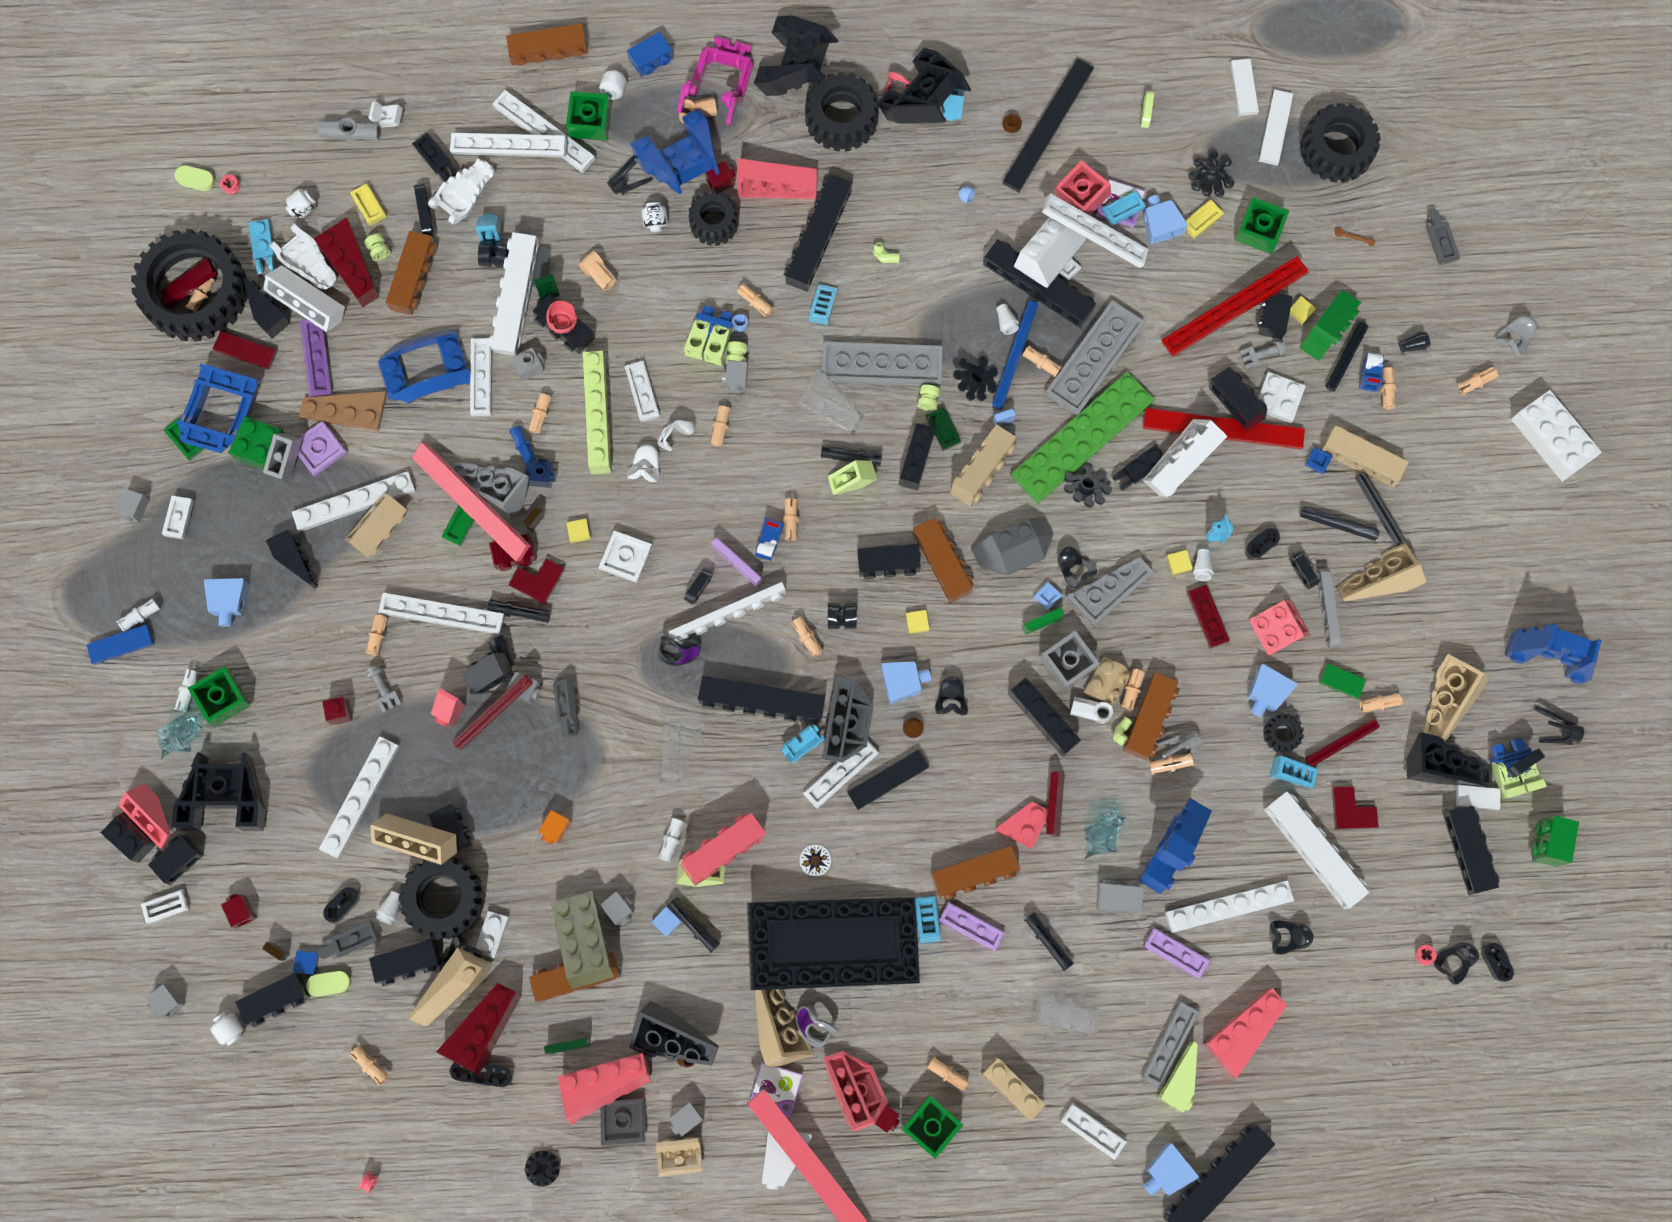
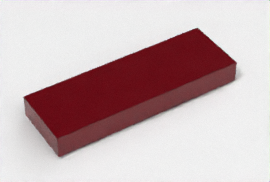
[160,258,217,308]
[212,331,277,370]
[1187,584,1230,649]
[1046,771,1065,837]

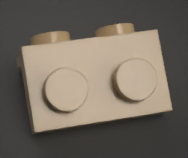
[1084,657,1130,706]
[655,1137,703,1177]

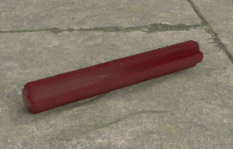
[1305,719,1380,767]

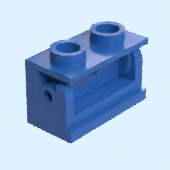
[627,32,673,77]

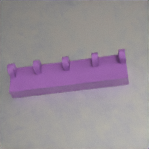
[299,319,331,397]

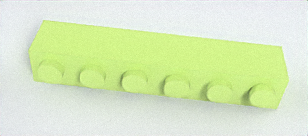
[583,351,611,474]

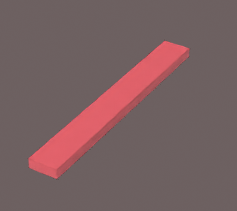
[412,442,530,562]
[746,1089,868,1222]

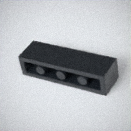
[1008,677,1081,757]
[1443,805,1499,895]

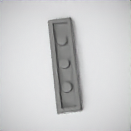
[1141,1001,1200,1089]

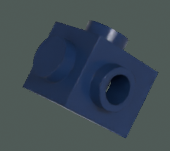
[525,459,557,488]

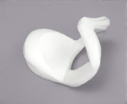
[657,420,695,451]
[627,445,660,482]

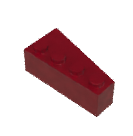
[314,217,379,308]
[436,983,521,1075]

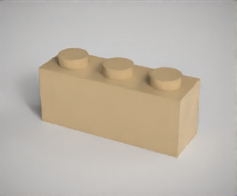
[344,493,407,557]
[981,1058,1046,1121]

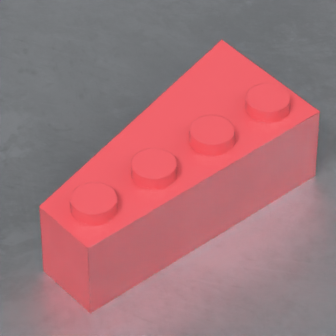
[737,159,817,199]
[680,813,766,886]
[1203,988,1287,1078]
[558,1053,651,1125]

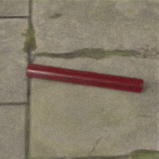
[453,675,533,750]

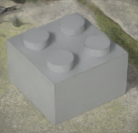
[1039,630,1100,692]

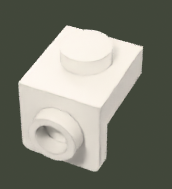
[369,101,403,128]

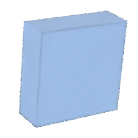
[993,408,1016,426]
[1033,582,1063,611]
[651,907,681,937]

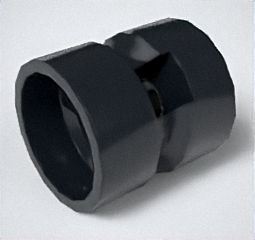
[478,241,509,268]
[828,603,857,629]

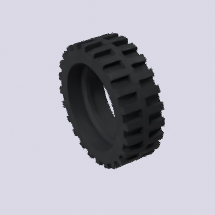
[131,229,248,342]

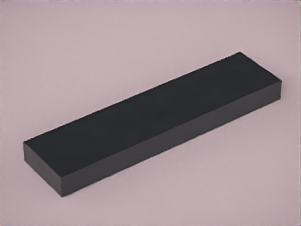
[847,750,929,810]

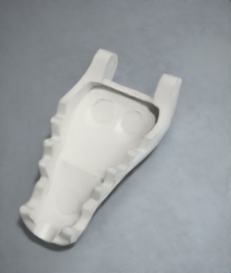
[428,158,495,225]
[269,223,336,290]

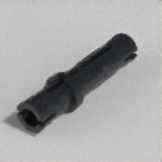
[821,445,882,466]
[487,599,551,623]
[667,897,720,953]
[1024,912,1074,971]

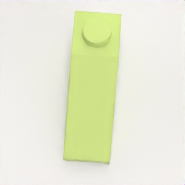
[1157,1042,1197,1113]

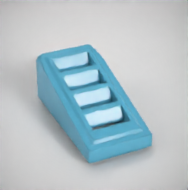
[809,284,838,326]
[1270,755,1318,789]
[915,896,941,943]

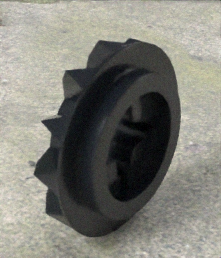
[524,1151,560,1187]

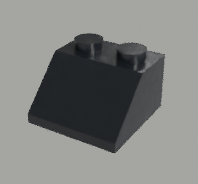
[100,812,156,863]

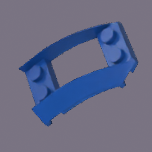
[378,329,470,404]
[177,363,258,453]

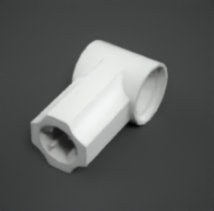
[1070,697,1113,724]

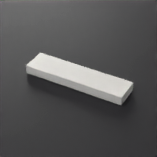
[1258,89,1293,166]
[470,338,492,416]
[803,741,879,809]

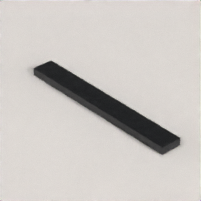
[1002,58,1094,193]

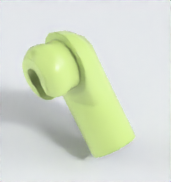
[873,242,899,263]
[1113,717,1133,746]

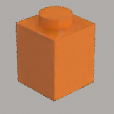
[538,810,572,845]

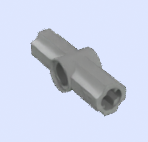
[318,117,381,142]

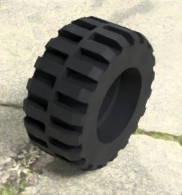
[805,72,879,152]
[1300,103,1381,183]
[398,857,485,939]

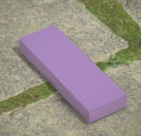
[712,538,762,588]
[939,902,1005,952]
[1143,928,1210,979]

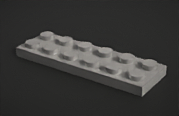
[1045,300,1145,416]
[822,342,942,386]

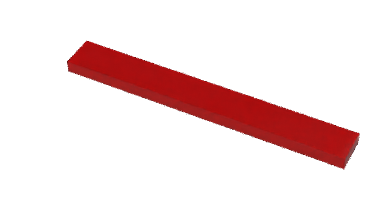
[1161,256,1309,358]
[1143,408,1305,450]

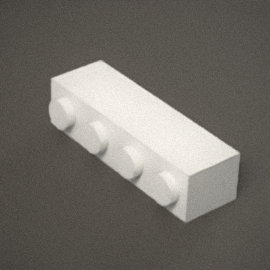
[263,265,345,332]

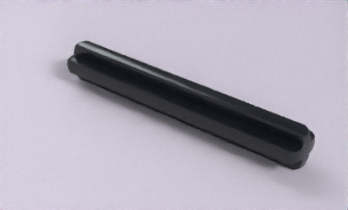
[1326,322,1368,392]
[1356,473,1405,545]
[1300,506,1379,541]

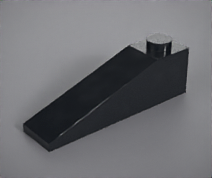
[1406,732,1493,788]

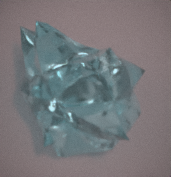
[157,712,203,759]
[1084,805,1127,859]

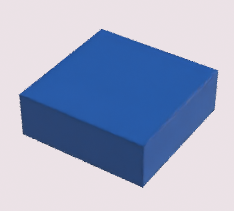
[1305,447,1333,474]
[292,950,319,975]

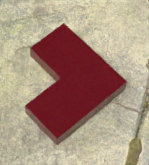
[509,559,565,605]
[1332,786,1379,830]

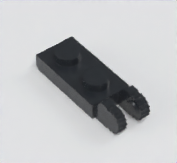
[412,133,458,182]
[1112,444,1164,491]

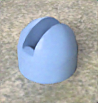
[959,186,975,204]
[732,314,748,332]

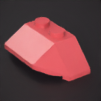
[823,1051,887,1131]

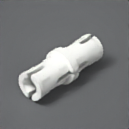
[116,598,160,632]
[174,669,199,713]
[658,818,685,862]

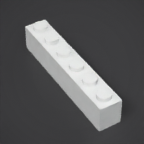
[489,232,539,356]
[1263,792,1369,910]

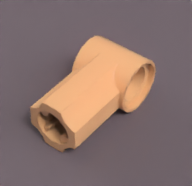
[678,98,717,124]
[578,251,617,291]

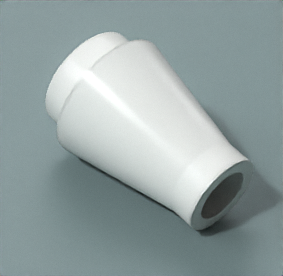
[996,304,1019,335]
[1193,549,1214,581]
[376,891,400,925]

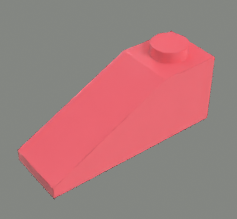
[119,783,171,849]

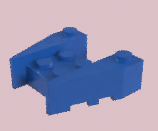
[630,108,720,194]
[1505,624,1602,684]
[1139,798,1212,894]

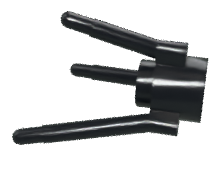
[607,155,653,195]
[1534,707,1584,745]

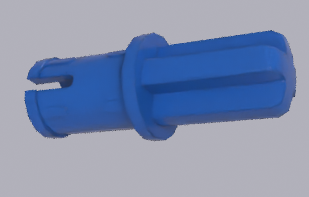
[509,426,536,465]

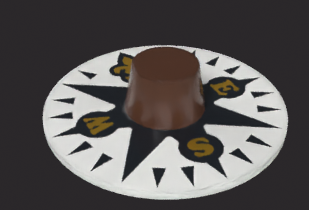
[800,845,831,876]

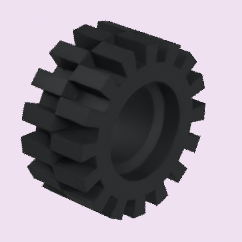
[1263,714,1304,753]

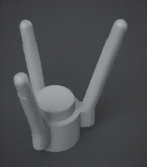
[1157,730,1202,774]

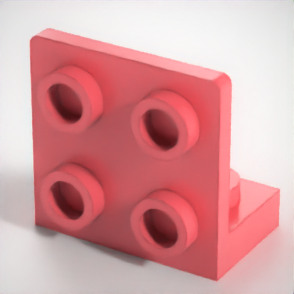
[1249,599,1310,655]

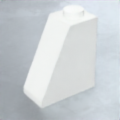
[762,1132,812,1190]

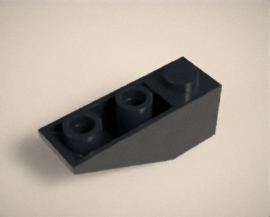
[243,277,290,339]
[266,530,317,589]

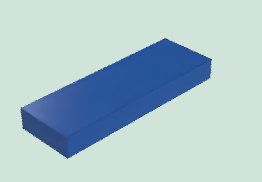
[86,625,154,665]

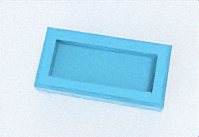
[1102,190,1146,226]

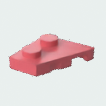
[995,802,1048,849]

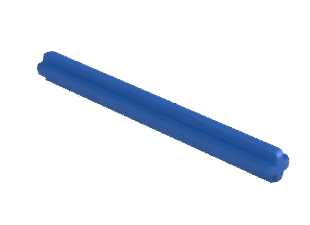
[992,300,1038,410]

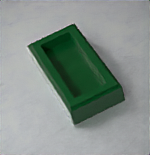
[534,274,560,301]
[925,407,961,451]
[544,1038,590,1055]

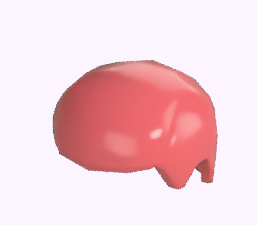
[546,300,577,334]

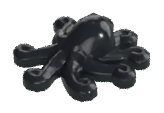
[1188,151,1235,197]
[953,356,998,401]
[1064,465,1112,508]

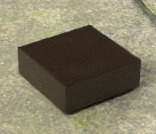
[523,507,544,532]
[262,941,290,961]

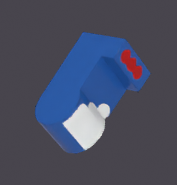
[1359,352,1384,392]
[755,518,783,561]

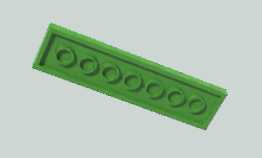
[1010,372,1155,505]

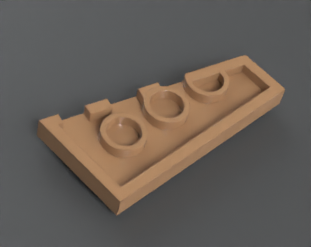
[298,391,387,431]

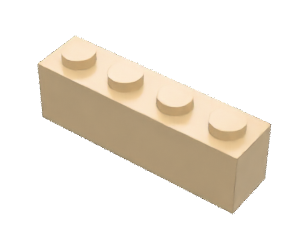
[1321,425,1409,488]
[370,813,457,865]

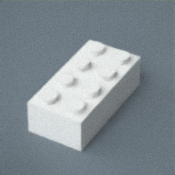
[1511,390,1602,482]

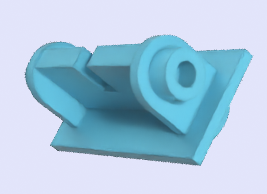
[1206,515,1233,545]
[781,724,825,764]

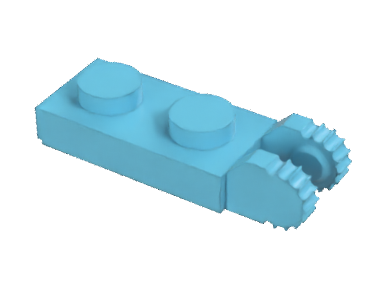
[248,219,275,274]

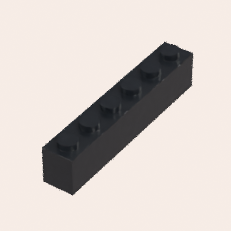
[783,174,852,292]
[983,239,1096,329]
[698,676,825,725]
[1163,1124,1275,1222]

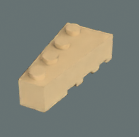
[950,424,1017,507]

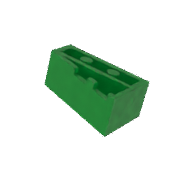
[1300,289,1362,361]

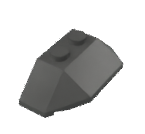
[971,517,1054,575]
[822,677,874,763]

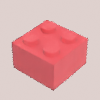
[1054,160,1111,216]

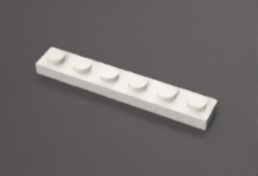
[493,90,595,173]
[450,133,567,157]
[1042,193,1148,268]
[292,471,416,532]
[668,582,786,643]
[378,593,505,635]
[319,736,400,859]
[1165,881,1294,933]

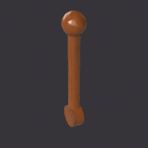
[1335,228,1375,246]

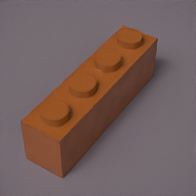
[506,24,588,66]
[385,231,437,315]
[913,518,974,603]
[1123,672,1179,760]
[931,846,1020,900]
[529,952,621,1003]

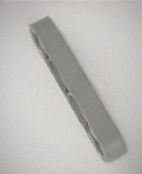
[1317,569,1341,647]

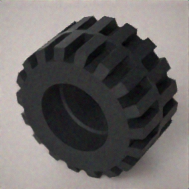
[688,191,739,246]

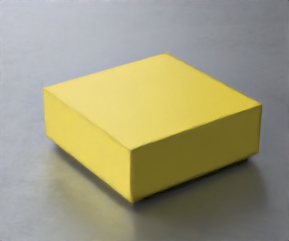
[1290,296,1316,325]
[566,519,591,543]
[1166,550,1193,576]
[906,610,929,634]

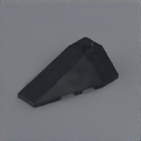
[629,1001,719,1066]

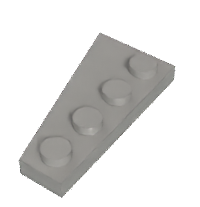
[1066,557,1154,627]

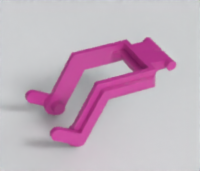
[677,36,753,126]

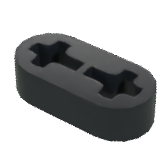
[1244,528,1280,560]
[1289,551,1319,589]
[684,568,714,605]
[1506,748,1545,779]
[323,887,360,923]
[1481,943,1514,982]

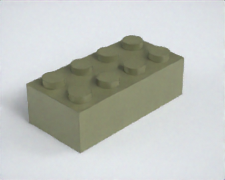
[551,891,614,989]

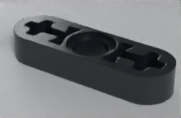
[414,183,434,237]
[450,1063,514,1087]

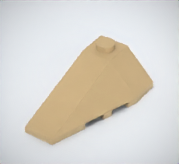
[1336,543,1427,602]
[1424,654,1490,742]
[408,947,493,1027]
[755,989,813,1067]

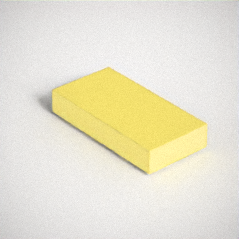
[350,183,387,226]
[1185,200,1224,239]

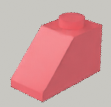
[431,688,465,727]

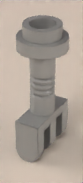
[1239,340,1287,370]
[367,665,402,713]

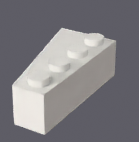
[1143,419,1227,497]

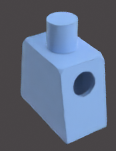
[1143,195,1188,245]
[204,578,249,627]
[881,662,931,705]
[1248,664,1297,717]
[1143,1142,1199,1196]

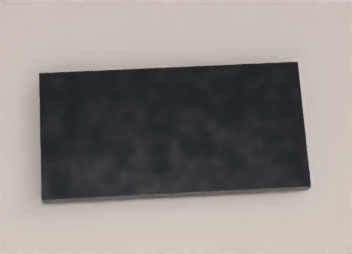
[747,897,920,991]

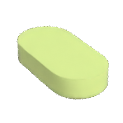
[1140,90,1154,128]
[175,166,215,191]
[306,971,351,997]

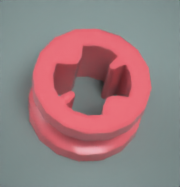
[220,175,240,194]
[1416,945,1437,966]
[359,1171,379,1194]

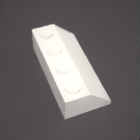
[1014,217,1086,288]

